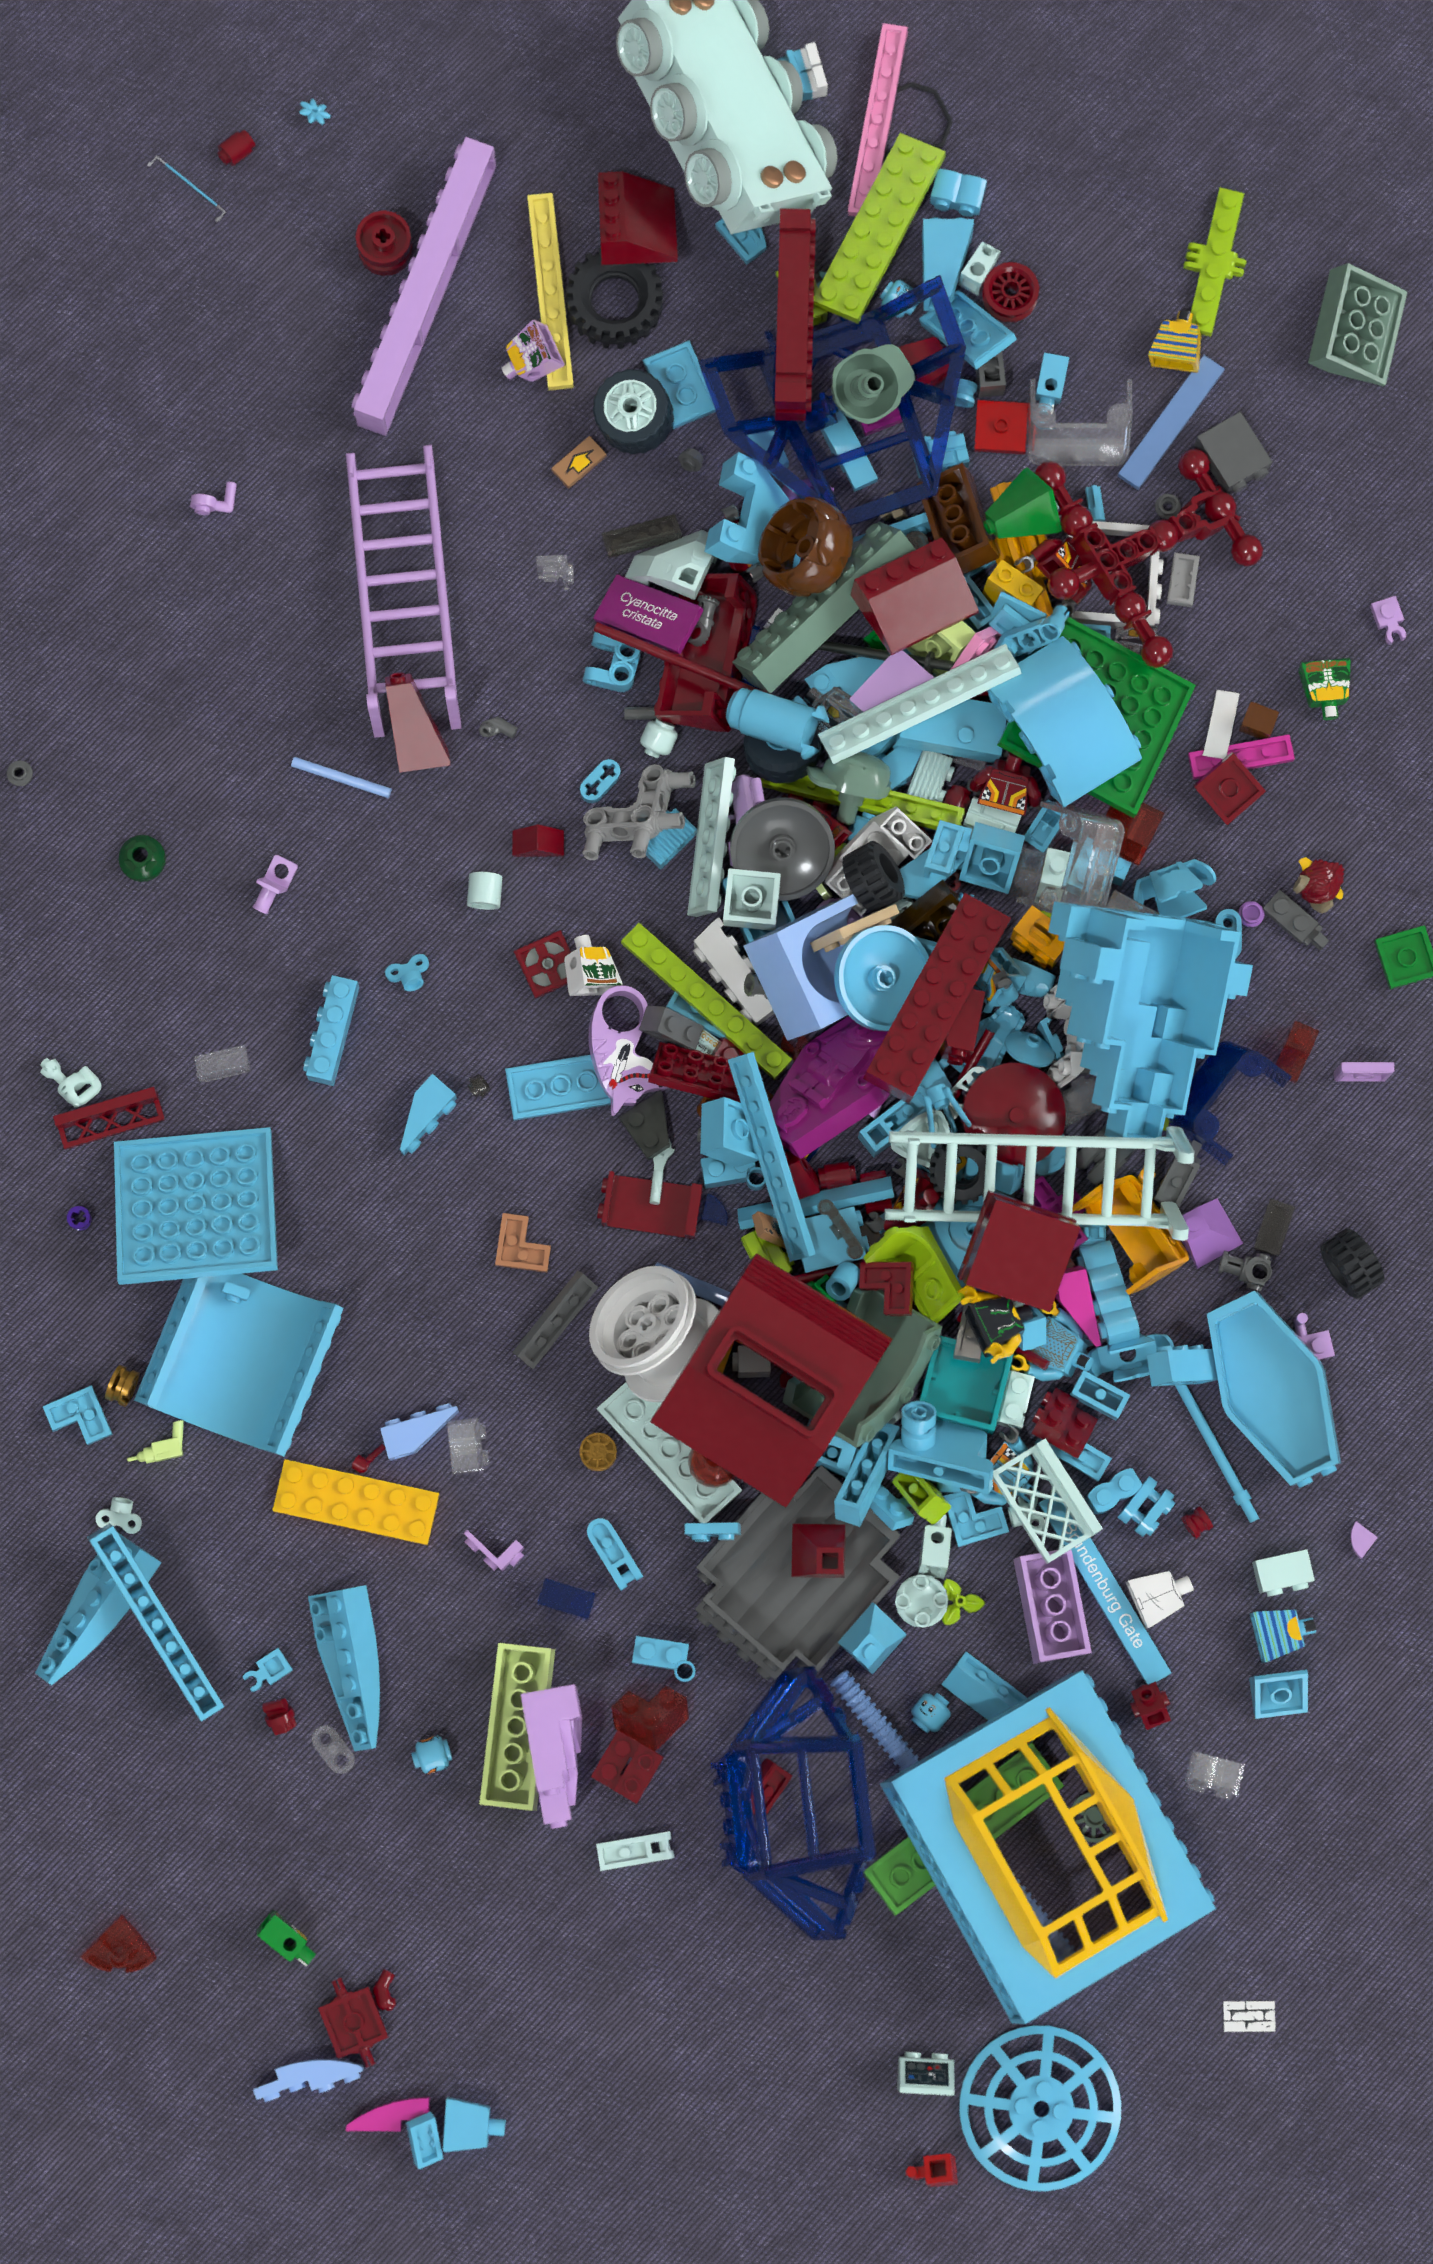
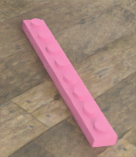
[848,23,908,216]

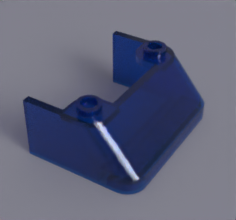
[1168,1041,1292,1165]

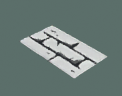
[1224,2001,1275,2032]

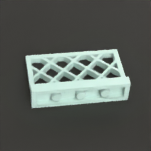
[993,1439,1103,1564]

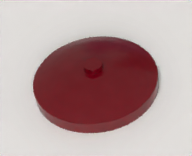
[961,1063,1066,1167]

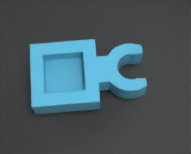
[243,1648,293,1692]

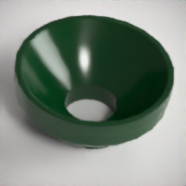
[119,835,166,882]

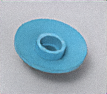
[1004,1031,1055,1068]

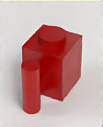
[906,2153,958,2187]

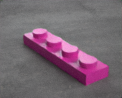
[1188,735,1295,780]

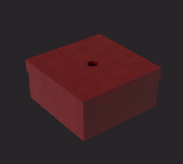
[957,1190,1081,1312]

